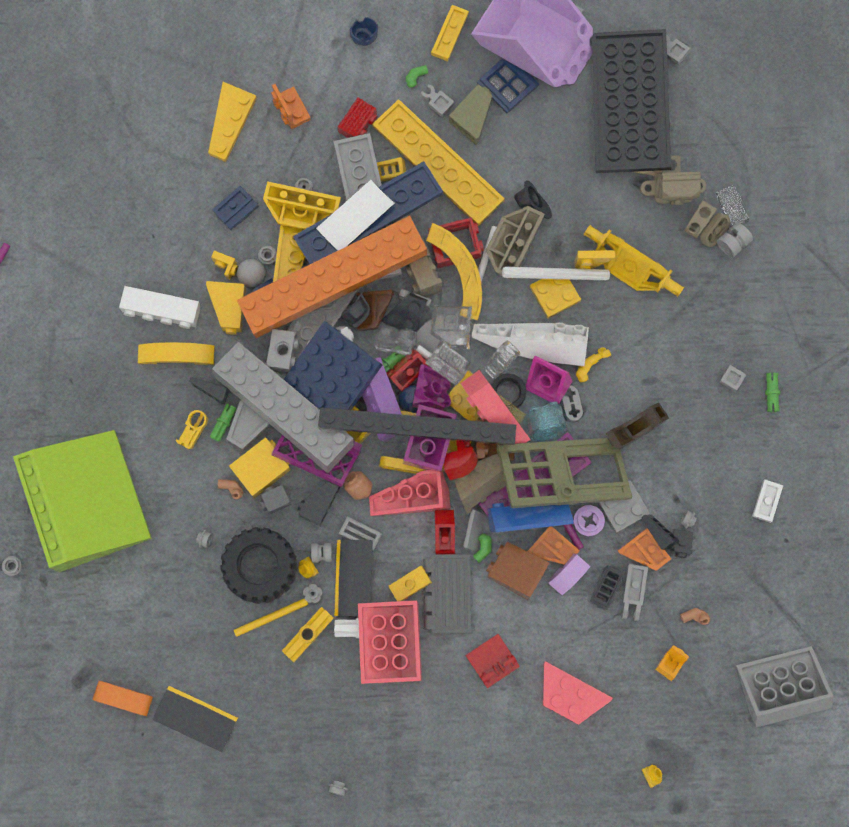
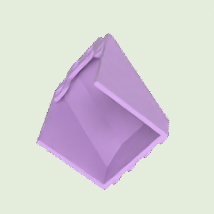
[471,0,593,87]

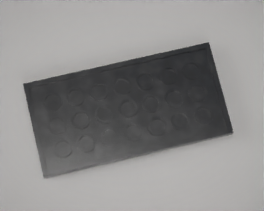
[592,29,671,173]

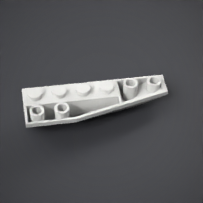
[472,323,589,366]

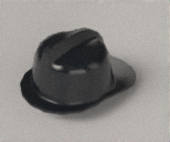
[514,180,552,219]
[337,285,370,328]

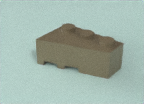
[405,236,442,298]
[454,454,516,514]

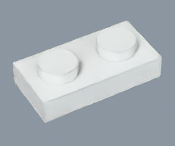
[752,480,783,523]

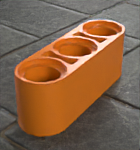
[92,681,153,716]

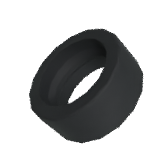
[491,373,527,411]

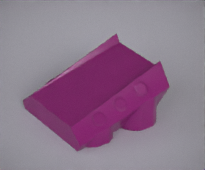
[412,364,451,411]

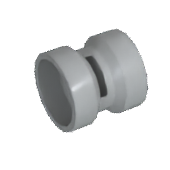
[311,543,332,563]

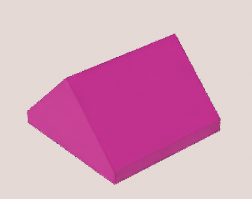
[526,356,573,405]

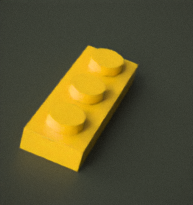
[431,5,469,62]

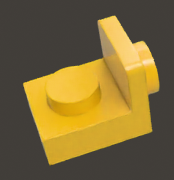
[211,251,238,280]

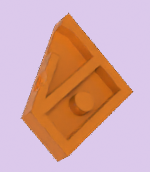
[527,526,580,565]
[618,528,671,571]

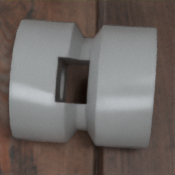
[717,222,753,258]

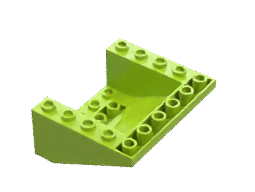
[13,430,152,572]

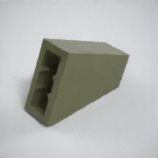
[449,84,492,145]

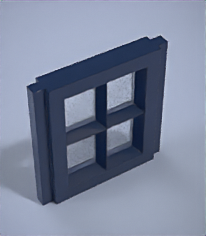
[477,58,539,113]

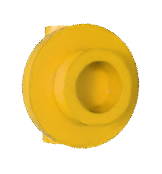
[298,556,319,578]
[641,765,662,788]

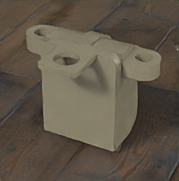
[640,155,707,205]

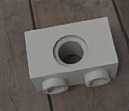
[266,329,300,373]

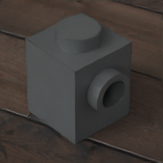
[260,485,291,514]

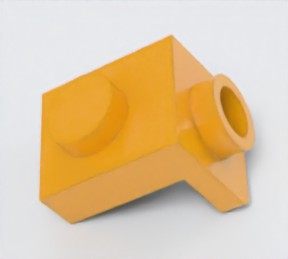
[655,645,689,681]

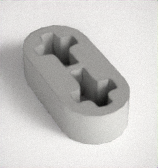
[562,386,583,422]

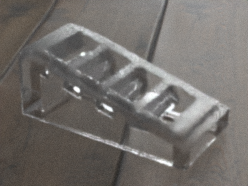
[482,340,520,379]

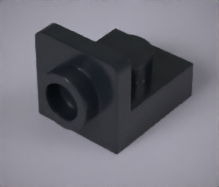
[670,529,693,558]

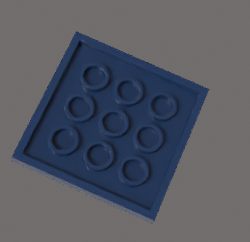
[283,321,383,410]

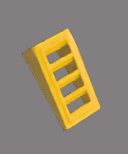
[377,157,406,182]

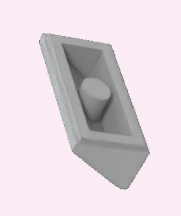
[463,510,485,552]

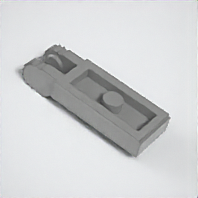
[622,564,648,621]

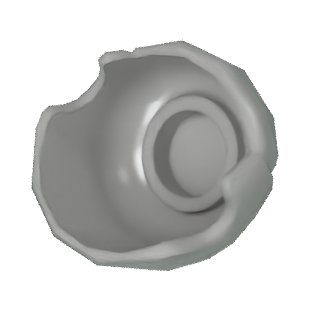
[236,259,266,288]

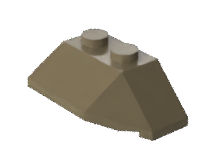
[486,206,545,280]

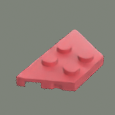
[543,661,613,725]

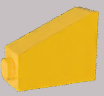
[206,281,246,335]

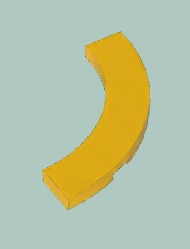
[426,223,482,321]

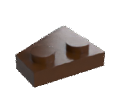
[357,289,394,331]

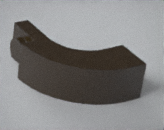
[606,402,669,450]

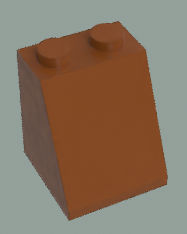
[486,542,549,601]

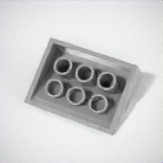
[736,646,834,727]

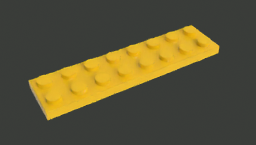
[372,99,505,226]

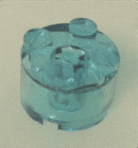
[524,402,568,441]

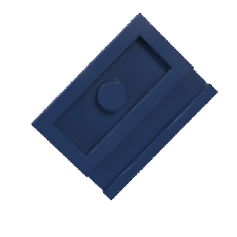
[212,186,259,231]

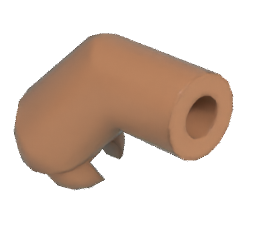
[218,479,243,500]
[680,608,710,625]

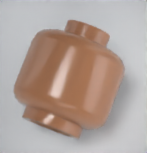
[344,471,372,500]

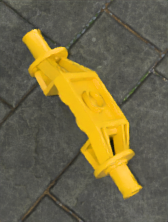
[584,225,685,297]

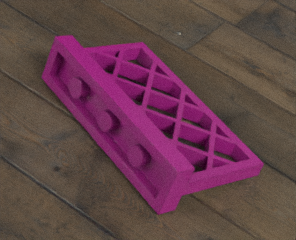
[272,435,362,487]

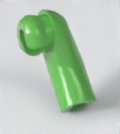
[405,65,428,87]
[473,533,492,563]

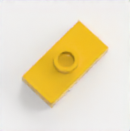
[389,566,432,601]

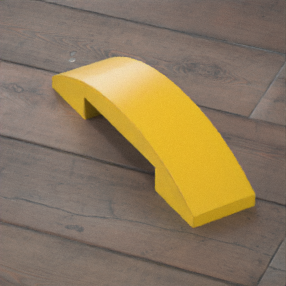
[138,342,215,365]

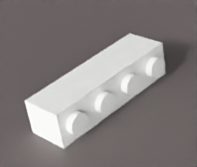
[119,286,201,329]

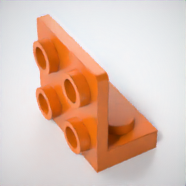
[271,84,311,130]

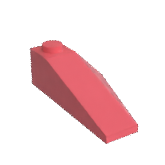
[369,470,451,516]

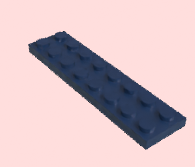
[293,161,444,265]

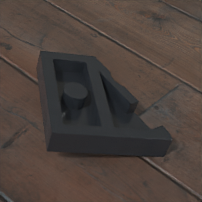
[381,293,428,335]

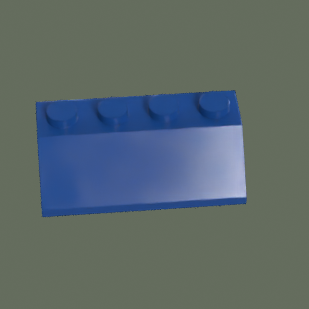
[487,503,574,533]

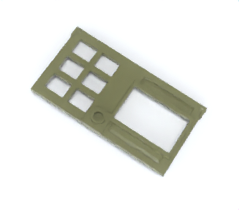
[496,438,632,508]

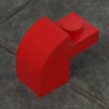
[444,440,478,480]

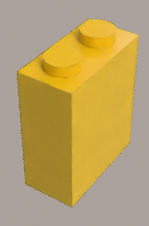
[229,437,290,498]

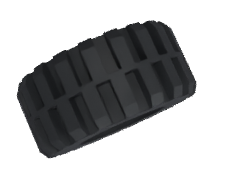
[220,527,297,604]

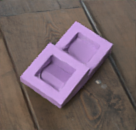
[547,553,591,595]

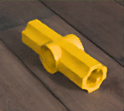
[282,607,334,662]

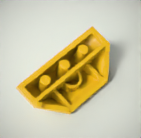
[263,181,341,230]

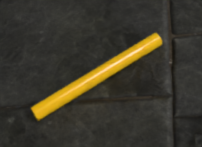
[234,598,308,637]

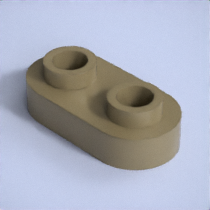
[700,213,730,247]

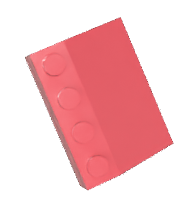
[358,600,422,684]

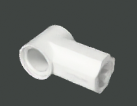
[334,618,359,639]

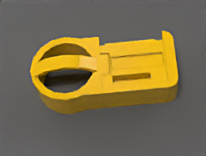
[176,410,208,449]

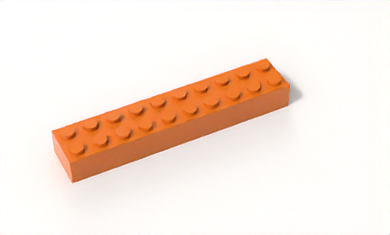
[237,216,427,339]

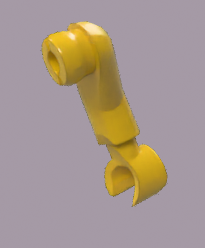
[576,347,611,383]

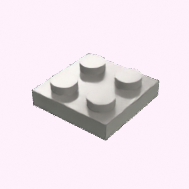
[598,480,650,533]

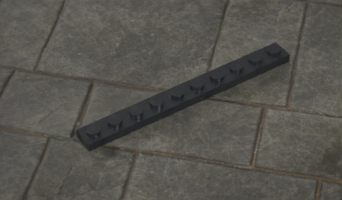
[318,408,516,445]

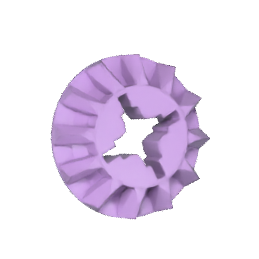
[573,505,605,537]

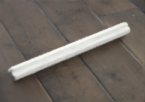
[502,267,610,280]

